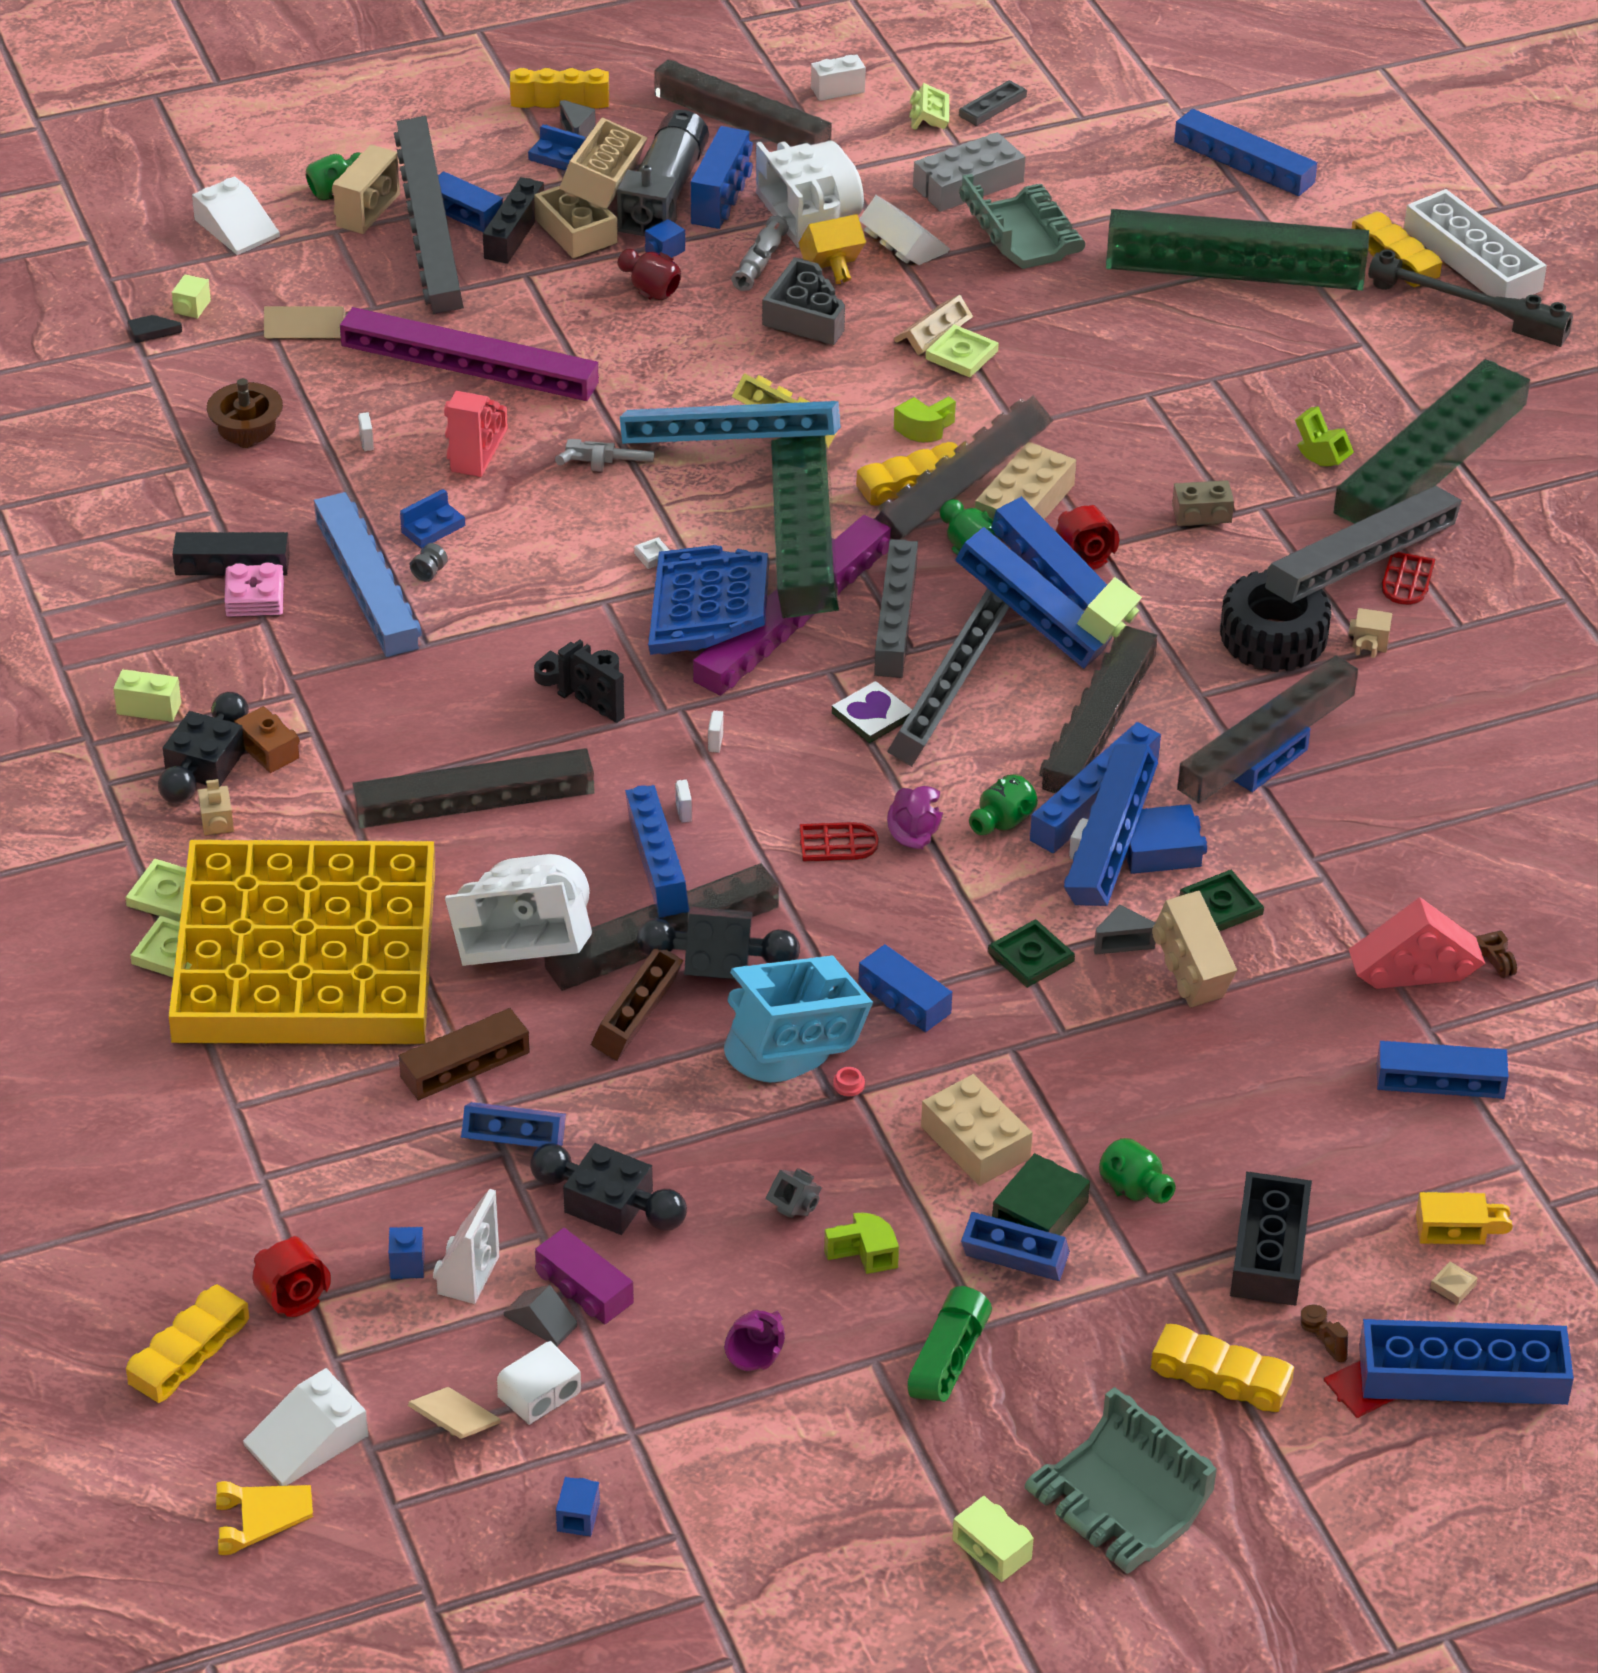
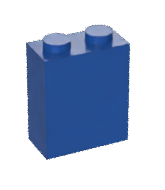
[1125,804,1207,874]

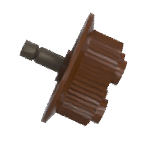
[207,378,283,448]

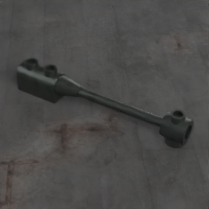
[1368,250,1573,347]

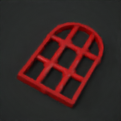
[1382,552,1436,605]
[800,822,879,861]

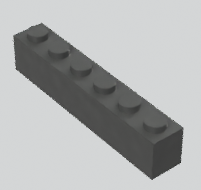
[874,539,918,678]

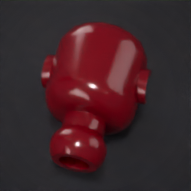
[617,249,681,300]

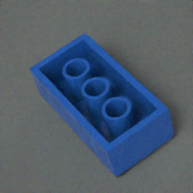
[690,126,753,229]

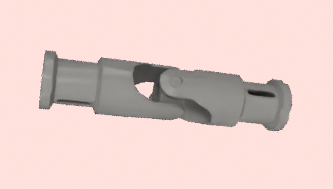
[731,215,789,291]

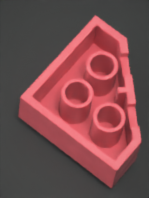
[444,391,508,477]
[1349,897,1485,989]

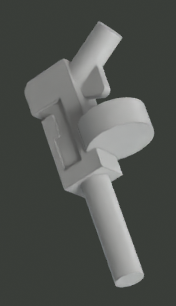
[555,439,655,472]

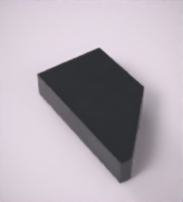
[127,315,182,343]

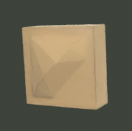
[1430,1262,1478,1304]

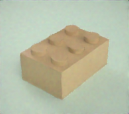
[332,145,400,234]
[534,186,618,258]
[1152,890,1237,1008]
[921,1074,1033,1186]

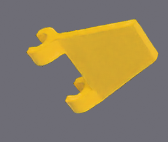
[216,1481,313,1555]

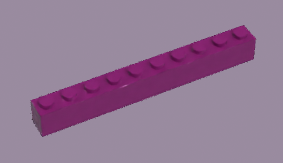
[340,307,599,401]
[693,515,891,696]

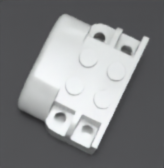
[756,141,864,248]
[445,854,592,966]

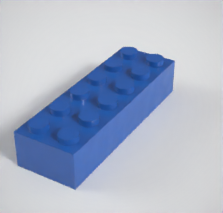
[1359,1319,1574,1405]

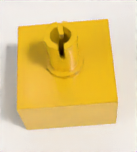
[798,214,866,284]

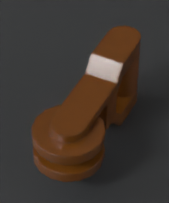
[1474,930,1517,978]
[1301,1304,1348,1362]

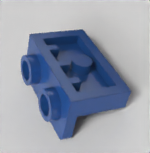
[528,124,586,171]
[400,489,466,549]

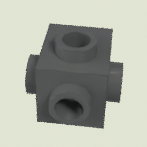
[765,1168,822,1218]

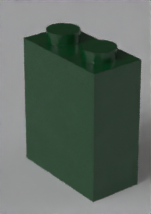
[992,1153,1090,1236]

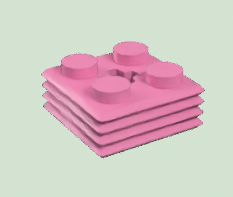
[224,563,284,617]

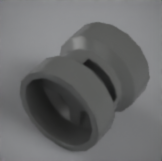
[409,543,448,582]

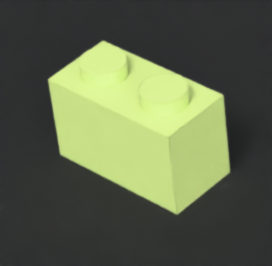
[1077,577,1142,644]
[113,669,181,722]
[952,1496,1034,1582]

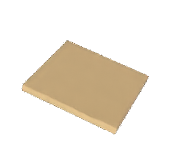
[408,1387,501,1439]

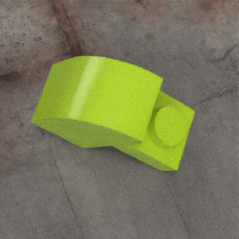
[894,396,956,442]
[1295,406,1354,466]
[824,1213,899,1274]

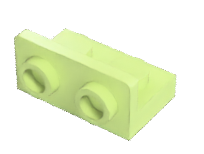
[909,83,949,130]

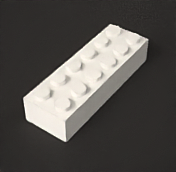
[1404,189,1547,299]

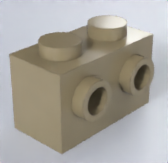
[1172,480,1234,526]

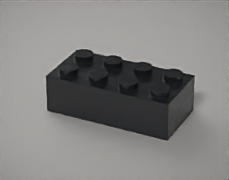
[1230,1171,1312,1306]

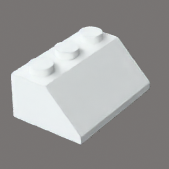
[859,195,950,265]

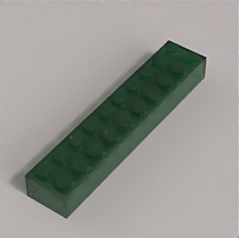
[1106,209,1369,291]
[1333,359,1530,524]
[771,435,839,618]

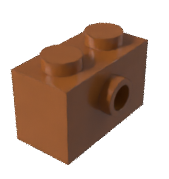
[235,706,300,773]

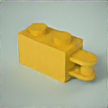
[1416,1192,1513,1245]

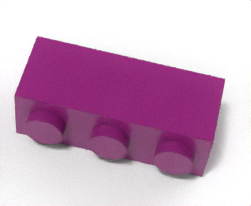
[535,1228,634,1325]

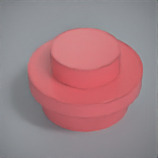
[833,1067,865,1096]

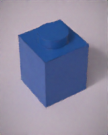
[645,219,685,258]
[388,1227,425,1279]
[556,1477,600,1537]

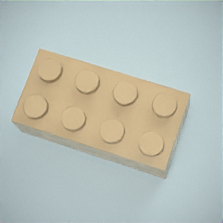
[975,442,1076,520]

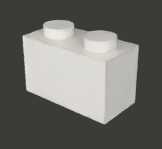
[811,55,866,101]

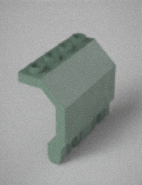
[959,174,1086,269]
[1025,1387,1217,1574]

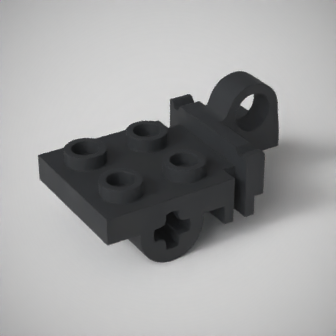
[534,639,625,723]

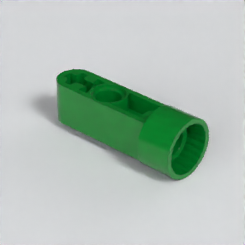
[908,1286,992,1402]

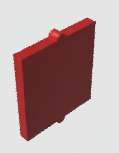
[1324,1361,1395,1418]

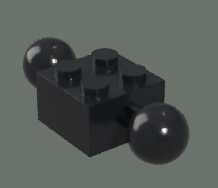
[158,692,249,804]
[637,907,800,979]
[530,1143,687,1235]

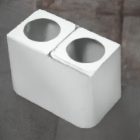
[497,1341,581,1425]

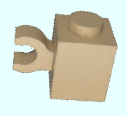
[1348,608,1392,657]
[198,779,234,836]

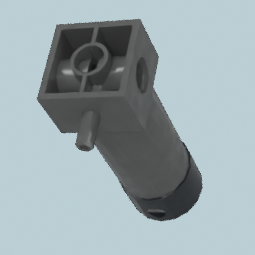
[617,110,709,236]

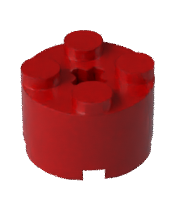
[1056,505,1120,570]
[252,1236,331,1317]

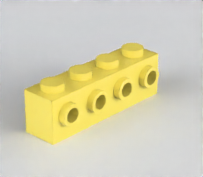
[732,373,838,448]

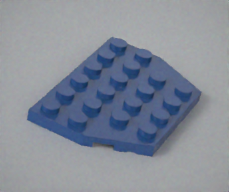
[648,545,770,655]

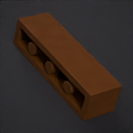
[590,949,684,1061]
[398,1008,530,1101]

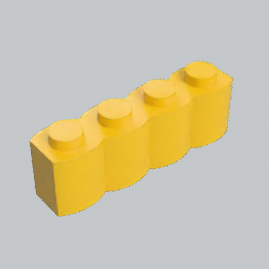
[510,68,609,109]
[1351,211,1442,287]
[856,442,970,506]
[126,1284,249,1403]
[1151,1324,1294,1412]

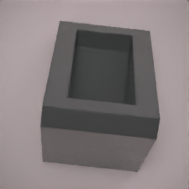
[560,100,596,138]
[1094,904,1156,955]
[504,1285,578,1347]

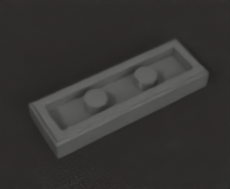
[959,80,1027,126]

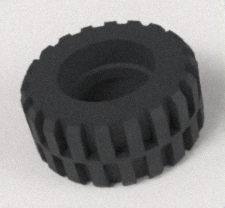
[1220,569,1332,672]

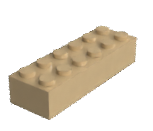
[559,117,647,209]

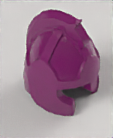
[887,786,943,850]
[724,1310,785,1371]

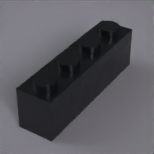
[483,177,544,264]
[172,532,290,576]

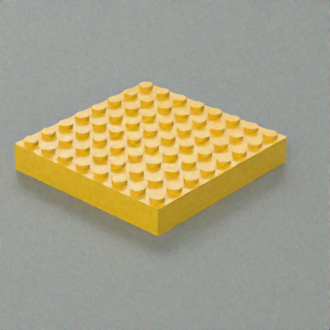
[169,840,435,1044]

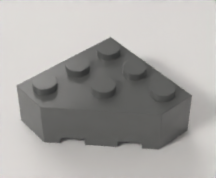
[762,257,845,345]

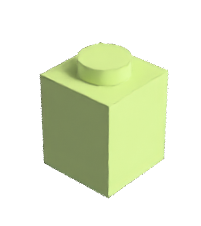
[172,274,211,318]

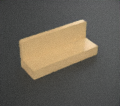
[893,294,973,355]
[264,306,345,339]

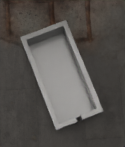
[913,132,1026,212]

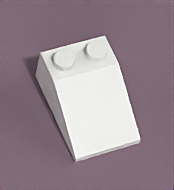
[192,176,280,255]
[433,1189,499,1304]
[243,1368,368,1486]

